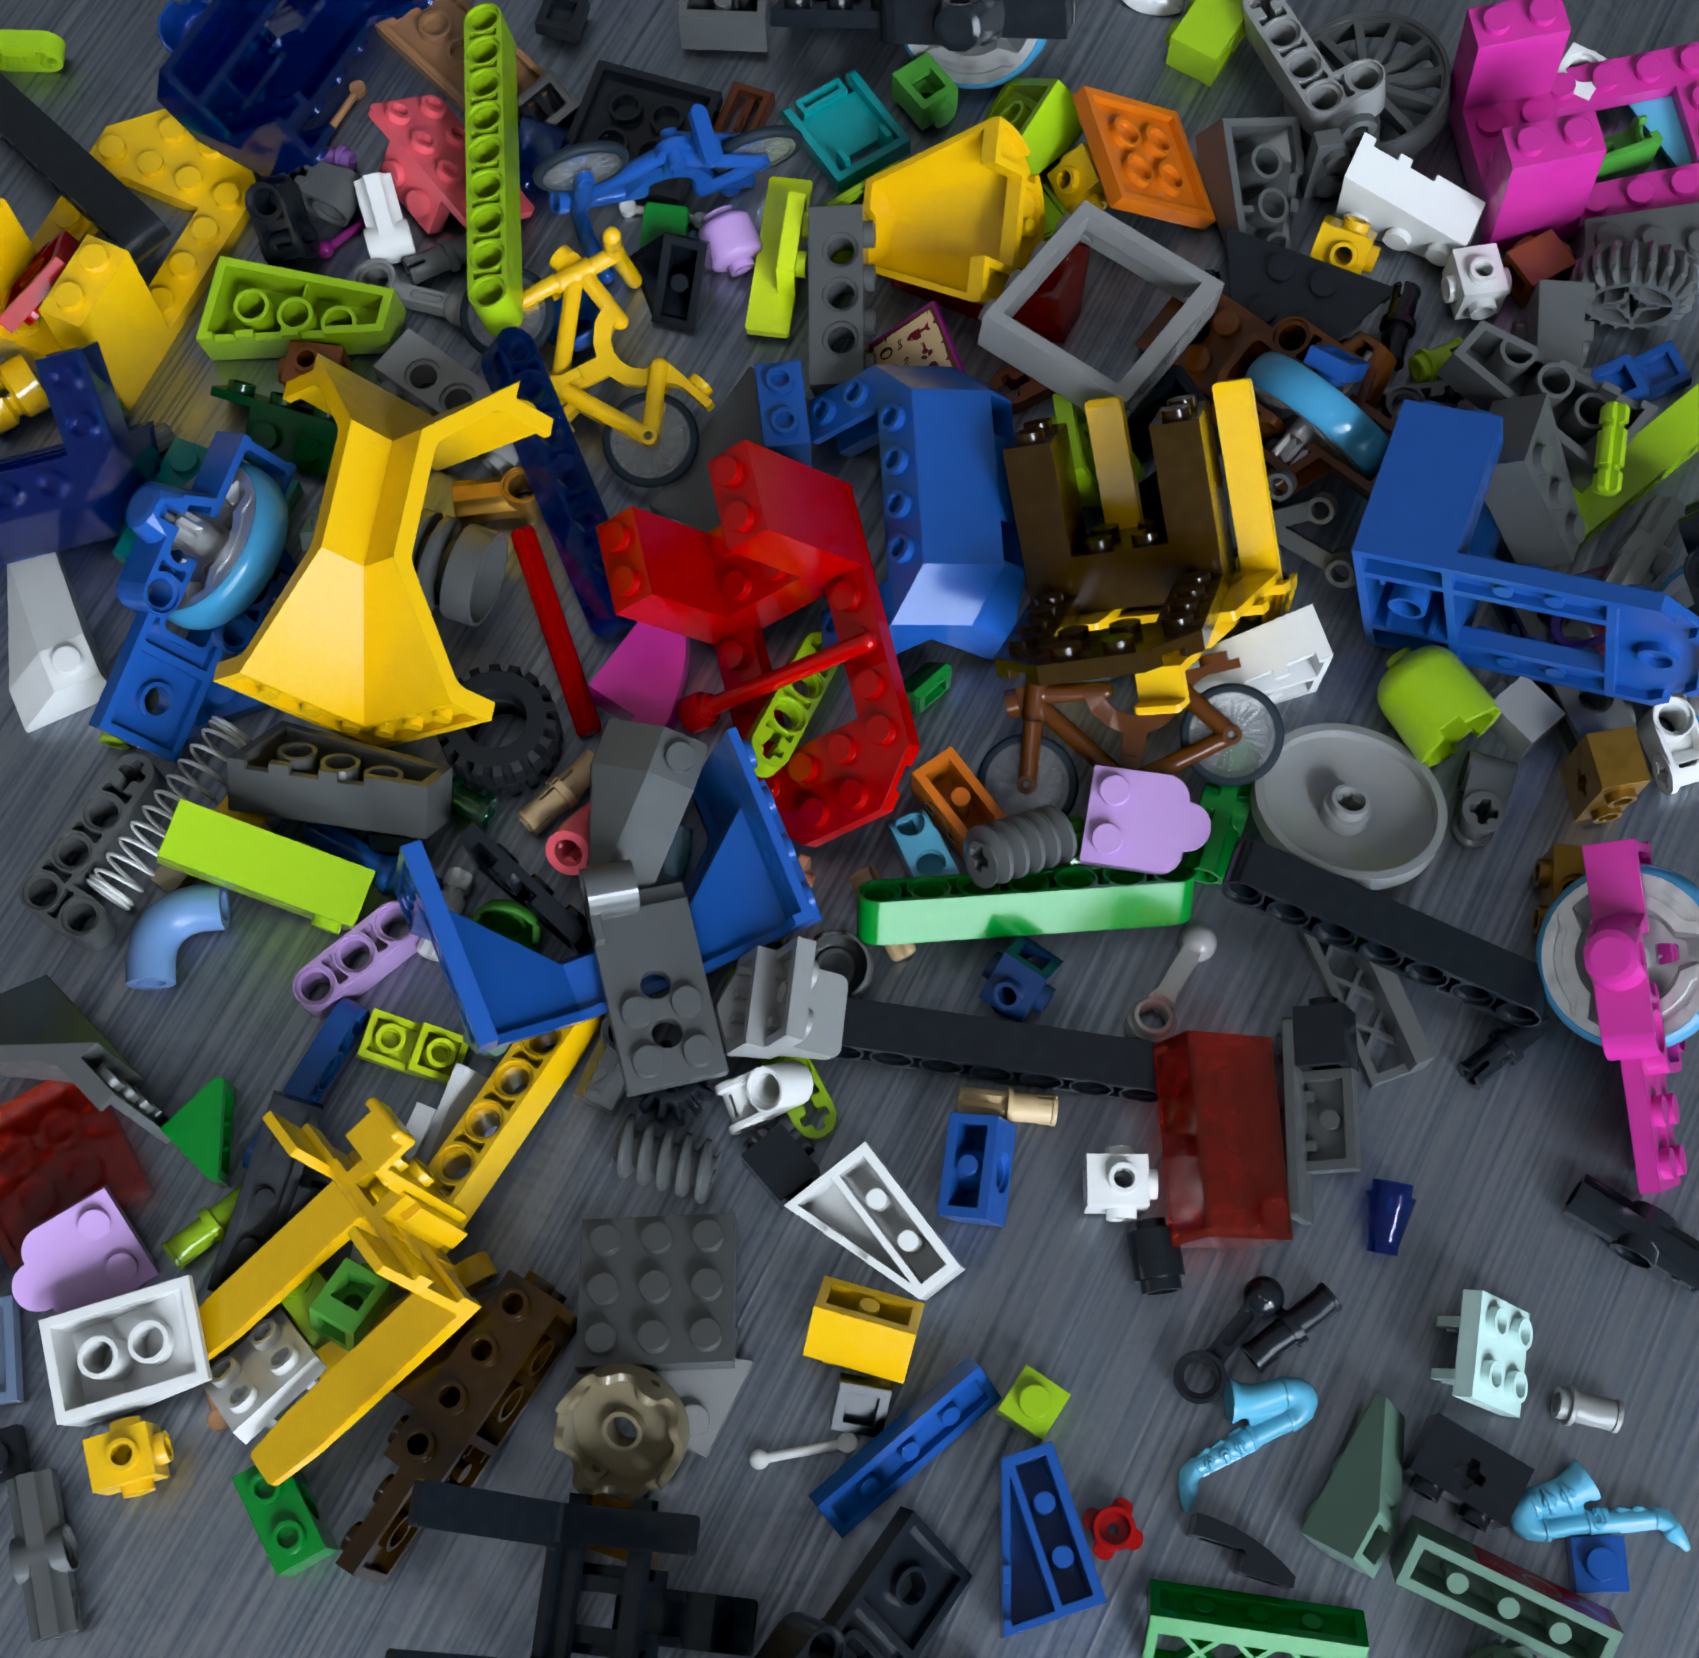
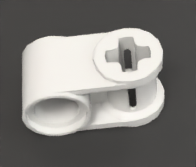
[1637,696,1699,795]
[714,1060,813,1135]

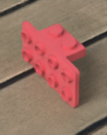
[368,94,534,235]

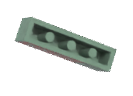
[1389,1515,1624,1658]

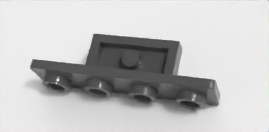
[1276,1017,1362,1225]

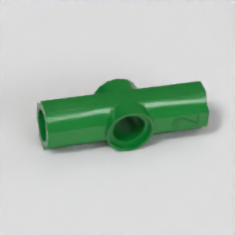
[1184,736,1262,885]

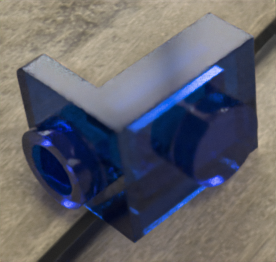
[518,115,568,190]

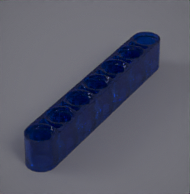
[481,327,637,640]

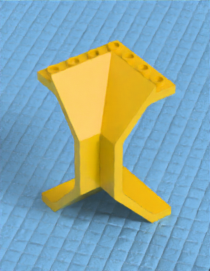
[213,353,554,748]

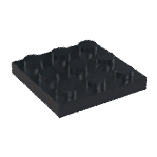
[555,60,723,206]

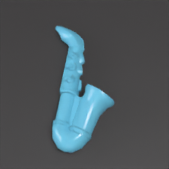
[1178,1376,1318,1512]
[1509,1458,1691,1552]

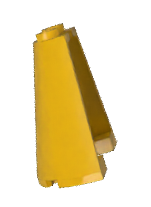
[862,116,1045,305]

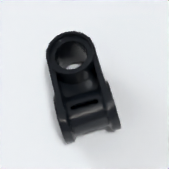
[245,175,320,267]

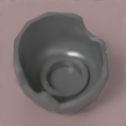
[813,930,875,998]

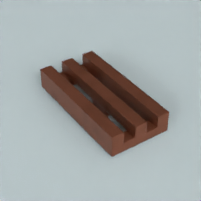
[713,81,775,155]

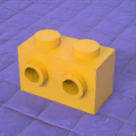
[803,1275,925,1384]

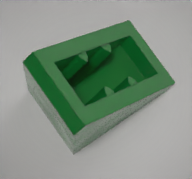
[160,1077,236,1188]

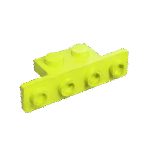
[745,176,813,339]

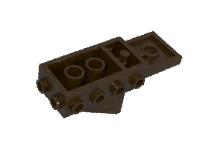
[336,1269,577,1585]

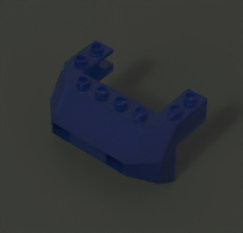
[157,0,435,178]
[0,341,161,566]

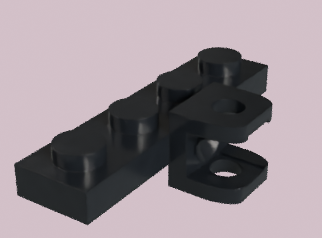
[207,1090,329,1292]

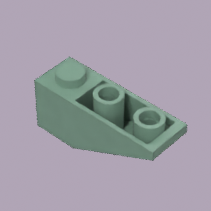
[1300,1393,1405,1579]

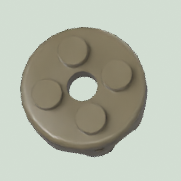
[554,1363,690,1502]

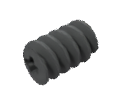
[963,804,1077,889]
[609,1113,723,1204]

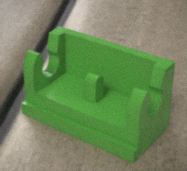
[1595,115,1663,183]

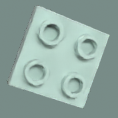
[1430,1289,1533,1418]

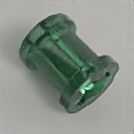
[451,776,500,833]

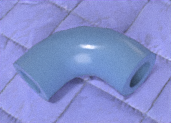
[125,883,231,990]

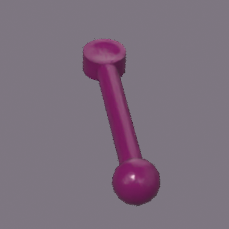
[318,218,366,258]

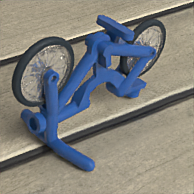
[533,104,803,284]

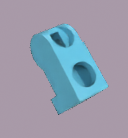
[886,808,960,877]

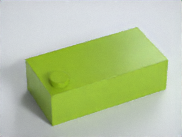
[156,798,376,935]

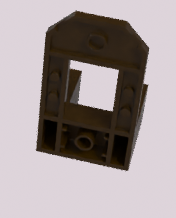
[994,395,1236,686]

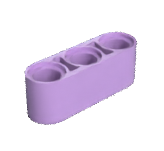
[292,901,420,1019]

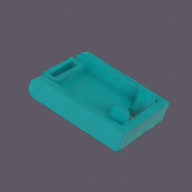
[780,69,911,194]

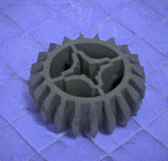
[1570,238,1699,331]

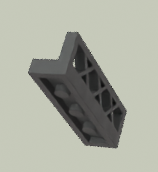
[1299,931,1435,1089]

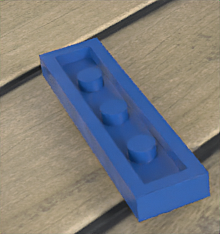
[808,1356,1002,1538]

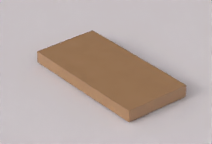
[375,0,550,116]

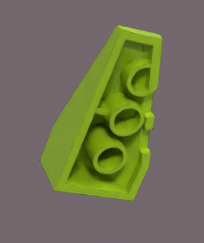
[983,77,1083,174]

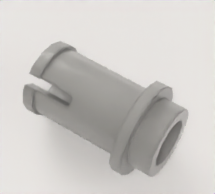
[1551,1384,1624,1433]

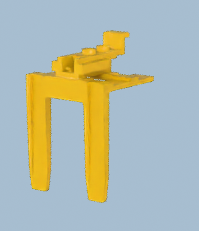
[199,1097,482,1486]

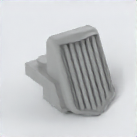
[713,936,848,1060]

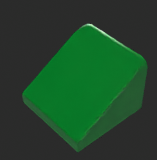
[640,202,691,249]
[903,662,952,715]

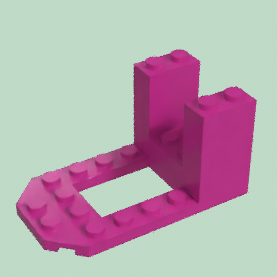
[1448,0,1699,251]

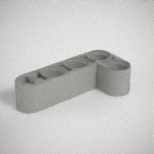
[1242,0,1386,136]

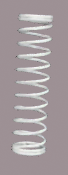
[86,715,252,911]

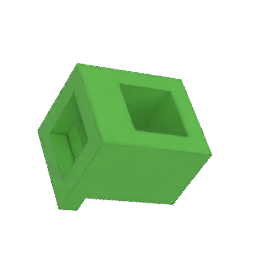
[891,52,958,131]
[309,1257,391,1352]

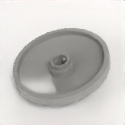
[1250,723,1448,890]

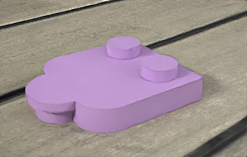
[1079,765,1211,875]
[11,1184,160,1314]

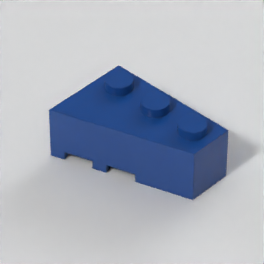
[998,1441,1107,1638]

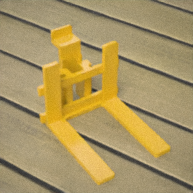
[1075,377,1291,716]

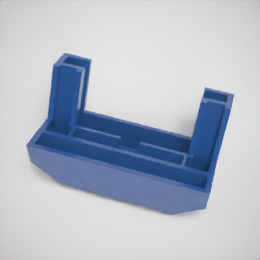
[809,365,1025,661]

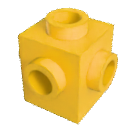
[1047,143,1108,213]
[1309,214,1381,275]
[82,1415,174,1499]

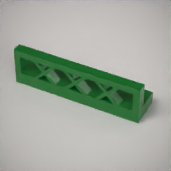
[1141,1579,1369,1658]

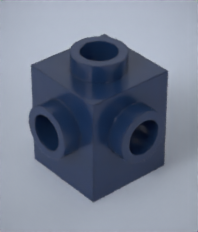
[979,936,1064,1022]

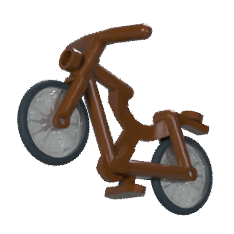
[977,650,1284,816]

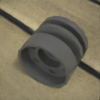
[412,508,508,627]

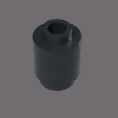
[1126,1217,1186,1296]

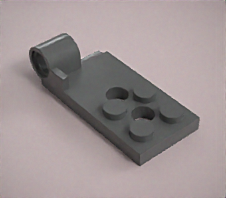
[579,859,729,1097]

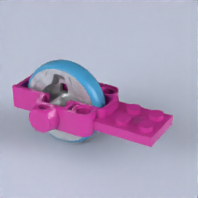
[1535,838,1699,1194]

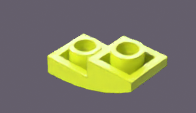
[355,1008,469,1085]

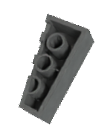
[1510,279,1596,379]
[1436,320,1659,493]
[227,720,452,839]

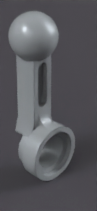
[352,258,478,327]
[1125,923,1217,1046]

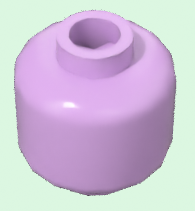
[697,205,763,277]

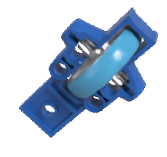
[88,431,299,763]

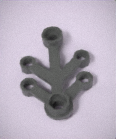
[1222,468,1356,588]

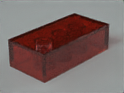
[1153,1030,1293,1250]

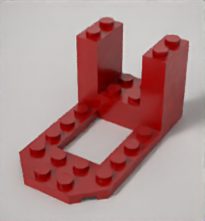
[596,439,920,848]

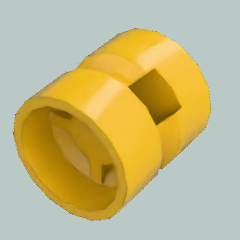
[0,353,54,435]

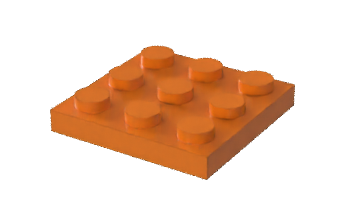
[1072,85,1216,230]

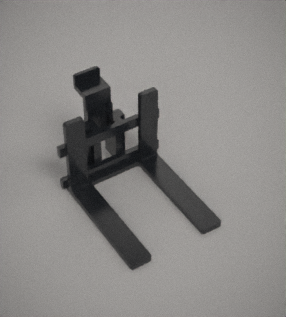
[385,1479,758,1658]

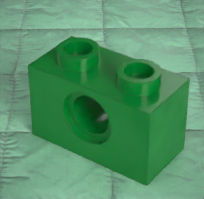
[232,1465,339,1577]

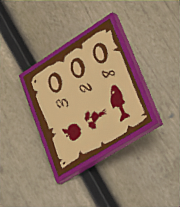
[869,300,966,373]

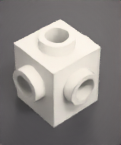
[1441,243,1512,320]
[1082,1145,1158,1222]

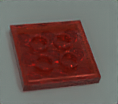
[0,1080,154,1270]

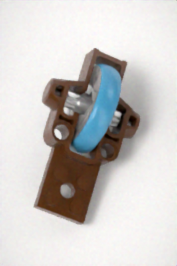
[1134,293,1397,504]

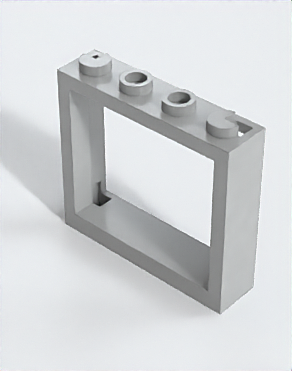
[977,200,1225,419]

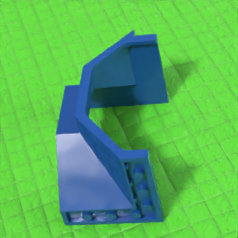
[393,727,823,1054]

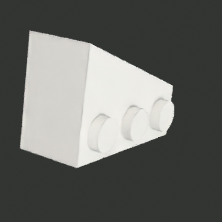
[1335,132,1486,266]
[1176,604,1333,730]
[784,1141,966,1301]

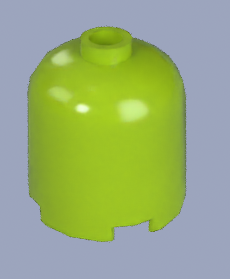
[1377,645,1501,768]

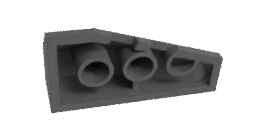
[1195,117,1305,250]
[585,718,710,920]

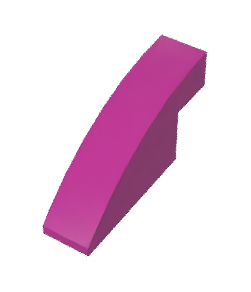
[588,622,690,730]

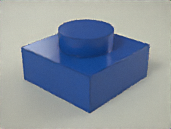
[1303,344,1370,387]
[1565,1536,1630,1593]

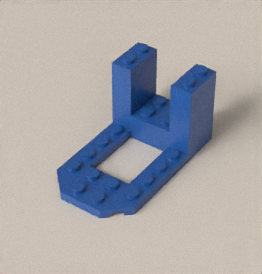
[1351,399,1699,706]

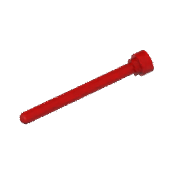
[678,631,878,734]

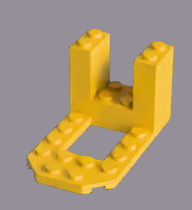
[0,108,257,411]

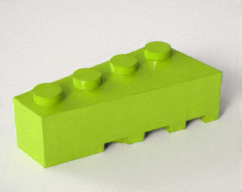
[196,256,407,361]

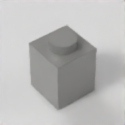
[1489,676,1566,759]

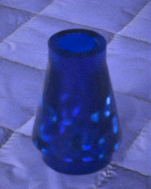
[1365,1178,1417,1257]

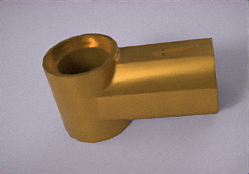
[451,466,548,524]

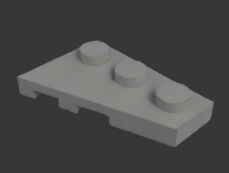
[566,1359,754,1459]

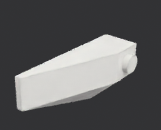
[7,537,109,733]

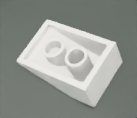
[38,1275,212,1427]

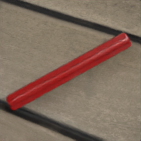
[511,526,601,737]

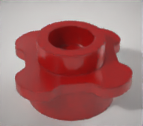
[1082,1498,1143,1560]

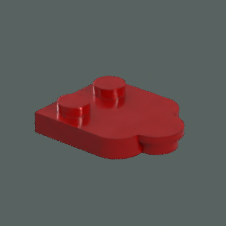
[0,230,80,334]

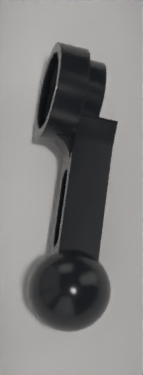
[1173,1276,1285,1404]

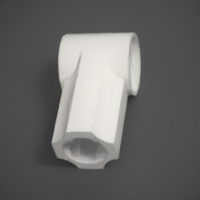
[353,172,417,264]

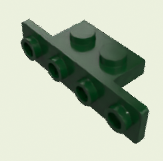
[210,379,338,477]

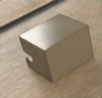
[150,865,197,893]

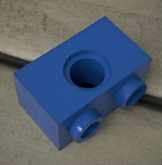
[755,360,812,467]
[937,1112,1017,1227]

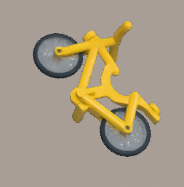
[460,226,715,488]

